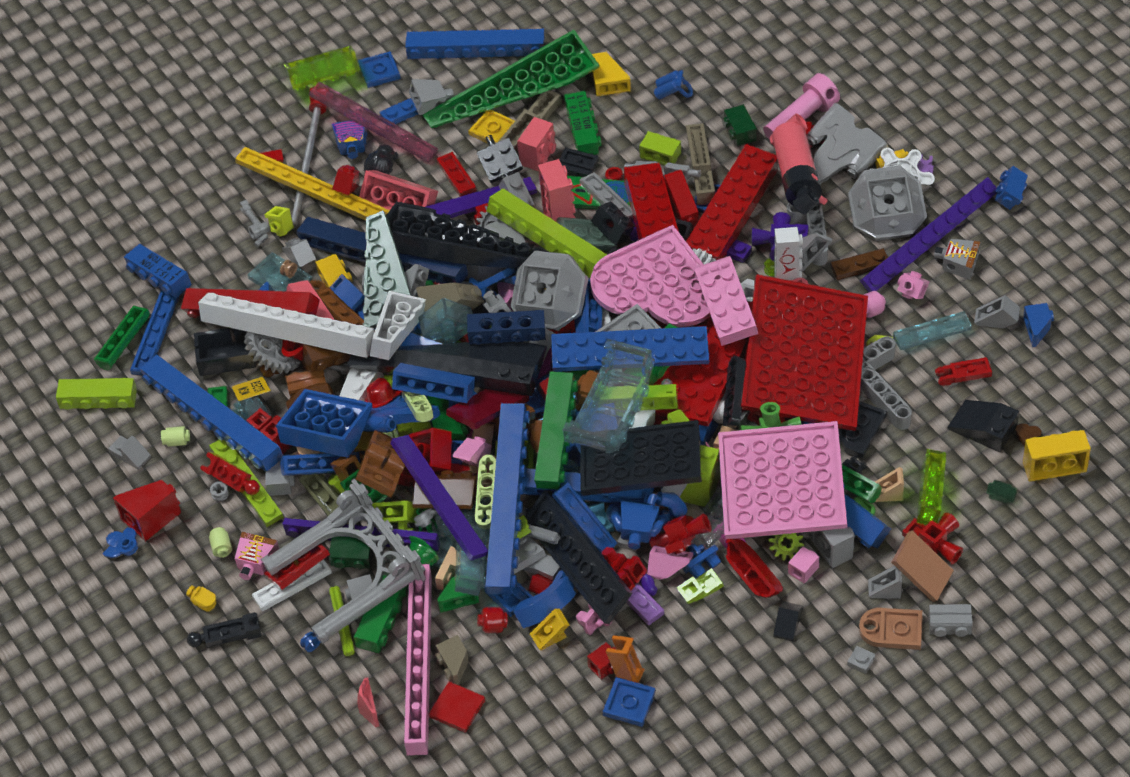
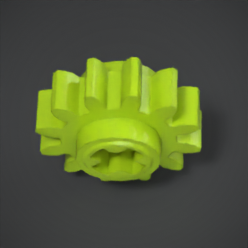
[768,533,804,561]

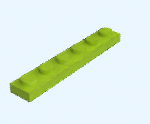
[209,440,284,527]

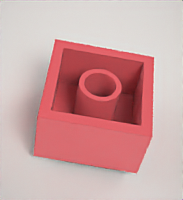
[517,117,556,172]

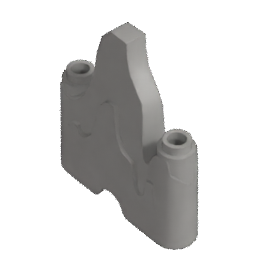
[807,103,889,184]

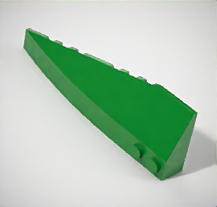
[423,30,600,128]

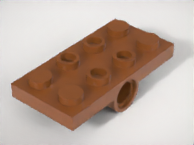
[355,430,405,497]

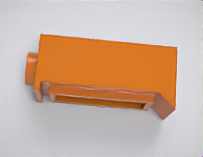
[606,635,645,683]

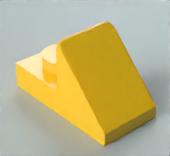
[530,609,569,650]

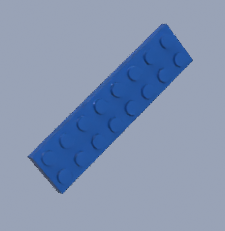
[551,326,709,372]

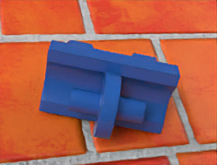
[683,543,721,579]

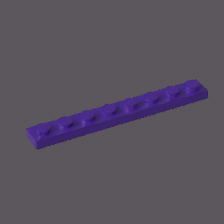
[282,518,440,551]

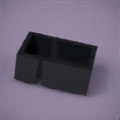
[194,328,256,376]

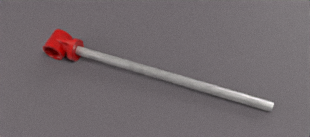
[292,87,331,228]

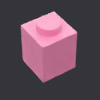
[788,546,819,584]

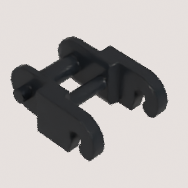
[842,455,867,475]

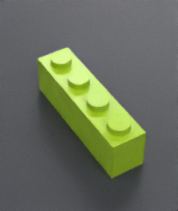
[56,378,137,409]

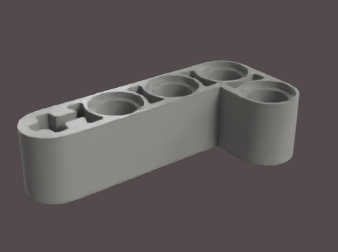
[787,203,828,266]

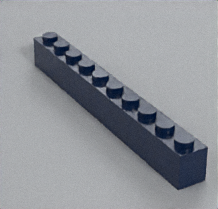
[297,216,468,284]

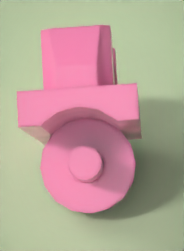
[576,604,612,635]

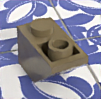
[435,635,469,685]

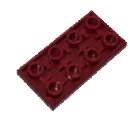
[446,389,529,429]

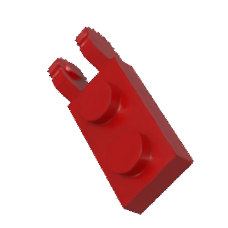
[935,357,992,386]

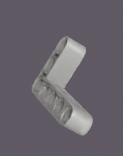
[860,336,912,430]

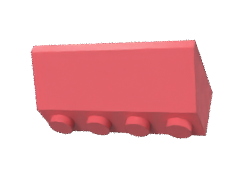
[359,170,438,210]

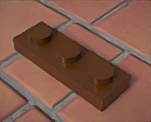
[831,248,888,280]

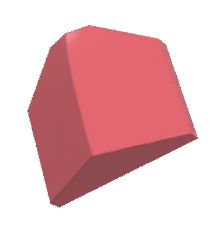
[357,678,379,727]

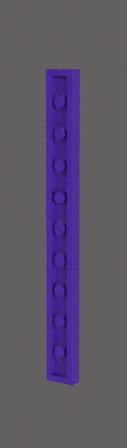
[860,177,997,292]

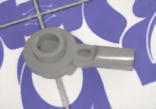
[414,508,438,528]

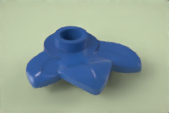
[103,527,138,558]

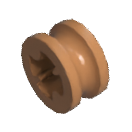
[280,260,297,278]

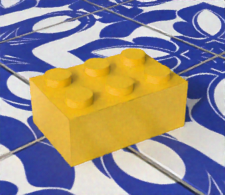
[1023,430,1091,482]

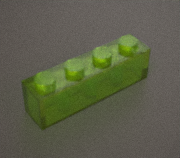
[916,449,946,525]

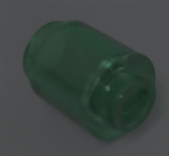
[986,480,1017,504]

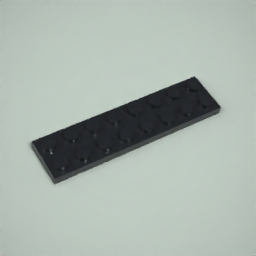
[525,489,633,624]

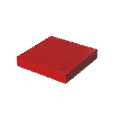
[429,681,485,733]

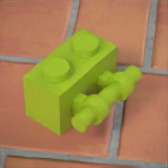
[372,501,418,531]

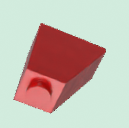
[664,169,699,226]

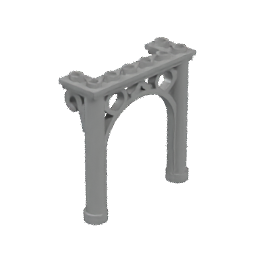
[261,479,426,644]

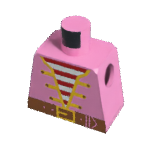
[235,532,279,580]

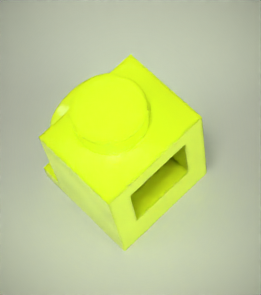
[264,206,294,236]

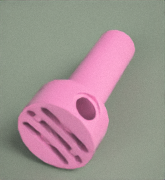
[763,73,840,140]

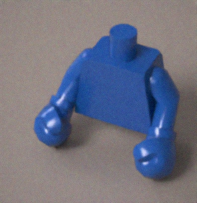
[606,501,673,550]

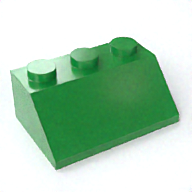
[427,396,470,441]

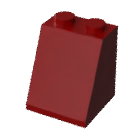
[113,480,181,542]

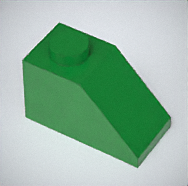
[437,573,479,613]

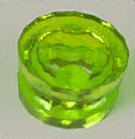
[764,258,775,276]

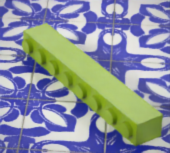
[487,188,607,278]

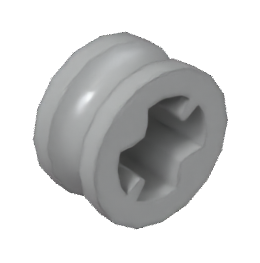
[210,482,229,501]

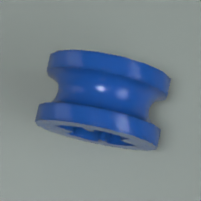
[300,632,320,652]

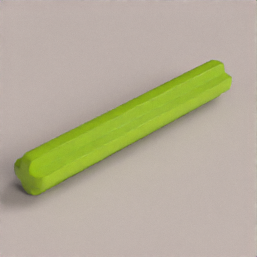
[329,586,355,657]

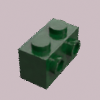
[722,104,757,146]
[328,536,373,570]

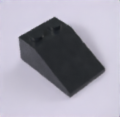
[947,400,1020,452]

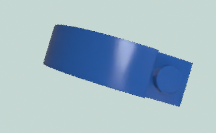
[514,570,576,628]

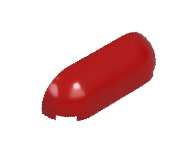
[725,538,783,597]

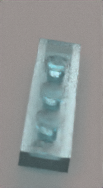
[893,311,972,350]

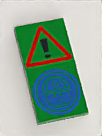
[567,176,630,210]

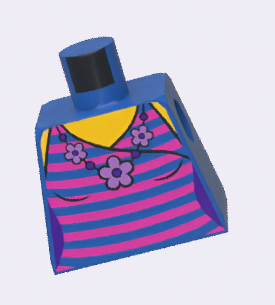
[332,119,367,159]

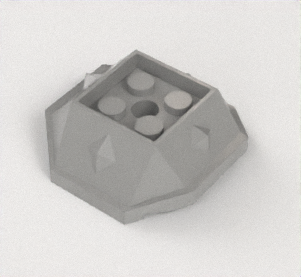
[848,165,927,241]
[511,251,588,330]

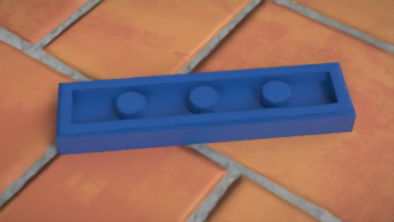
[552,482,618,554]

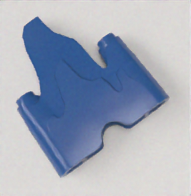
[363,393,440,433]

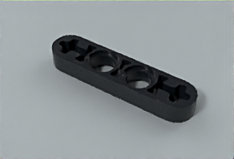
[723,356,746,429]

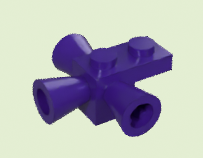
[752,212,809,262]

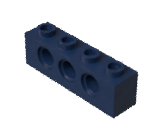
[467,310,546,345]

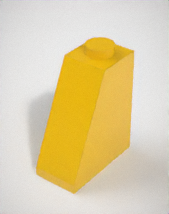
[591,52,631,96]

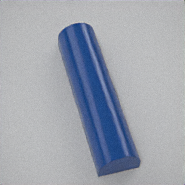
[280,452,360,476]

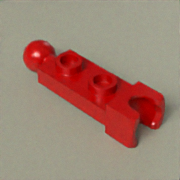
[200,452,260,495]

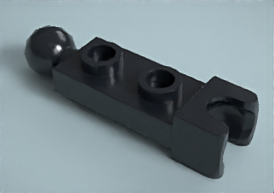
[187,612,262,647]

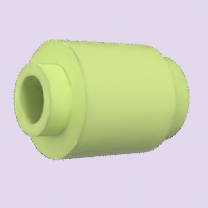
[161,426,190,447]
[209,527,232,558]

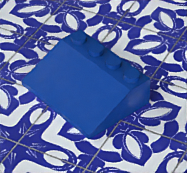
[276,389,372,458]

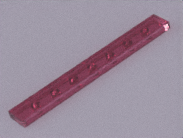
[309,82,438,163]

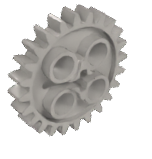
[244,332,301,374]

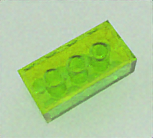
[284,45,360,91]

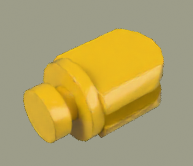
[186,585,216,612]

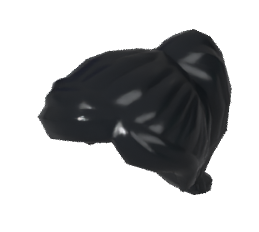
[364,144,399,175]

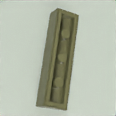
[299,474,359,524]

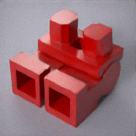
[246,408,292,454]
[601,547,647,591]

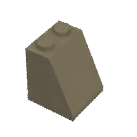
[416,283,484,324]

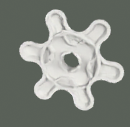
[881,148,935,204]

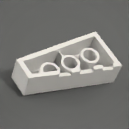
[370,291,426,360]
[339,368,384,401]

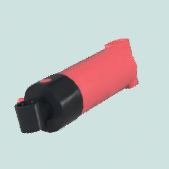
[770,113,827,215]

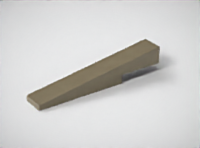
[498,90,563,151]
[686,123,715,205]

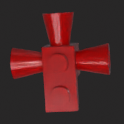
[650,513,712,554]
[902,513,963,564]

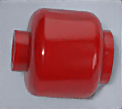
[477,607,508,633]

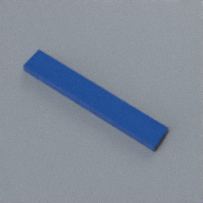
[130,289,180,376]

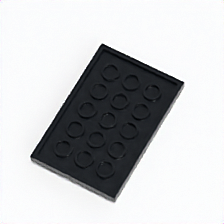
[580,420,702,496]

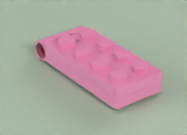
[694,256,758,346]

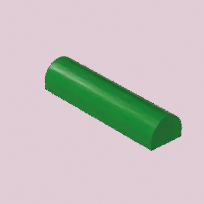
[94,306,150,371]
[842,465,882,503]

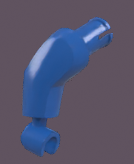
[644,492,688,519]

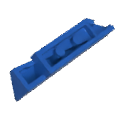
[574,278,602,333]

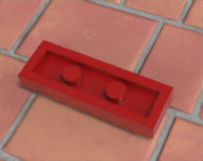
[437,152,477,197]

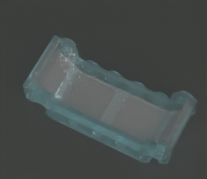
[563,339,655,454]

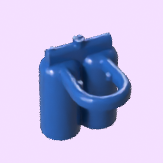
[654,70,693,100]

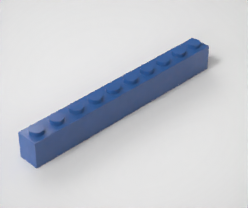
[140,355,283,472]
[485,403,530,595]

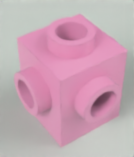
[897,271,930,299]

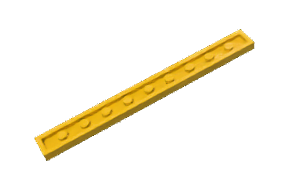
[235,147,390,221]

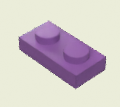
[626,584,664,626]

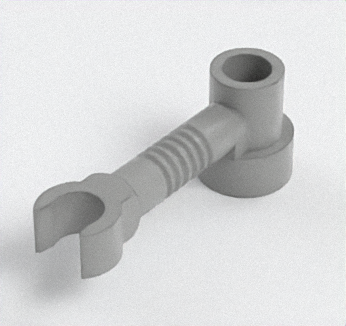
[239,200,270,240]

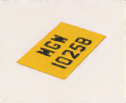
[232,376,271,401]

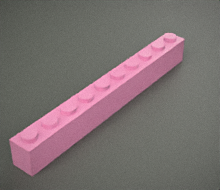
[404,564,432,755]

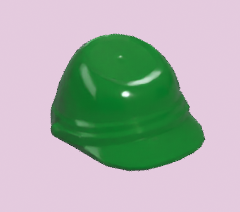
[409,536,439,566]

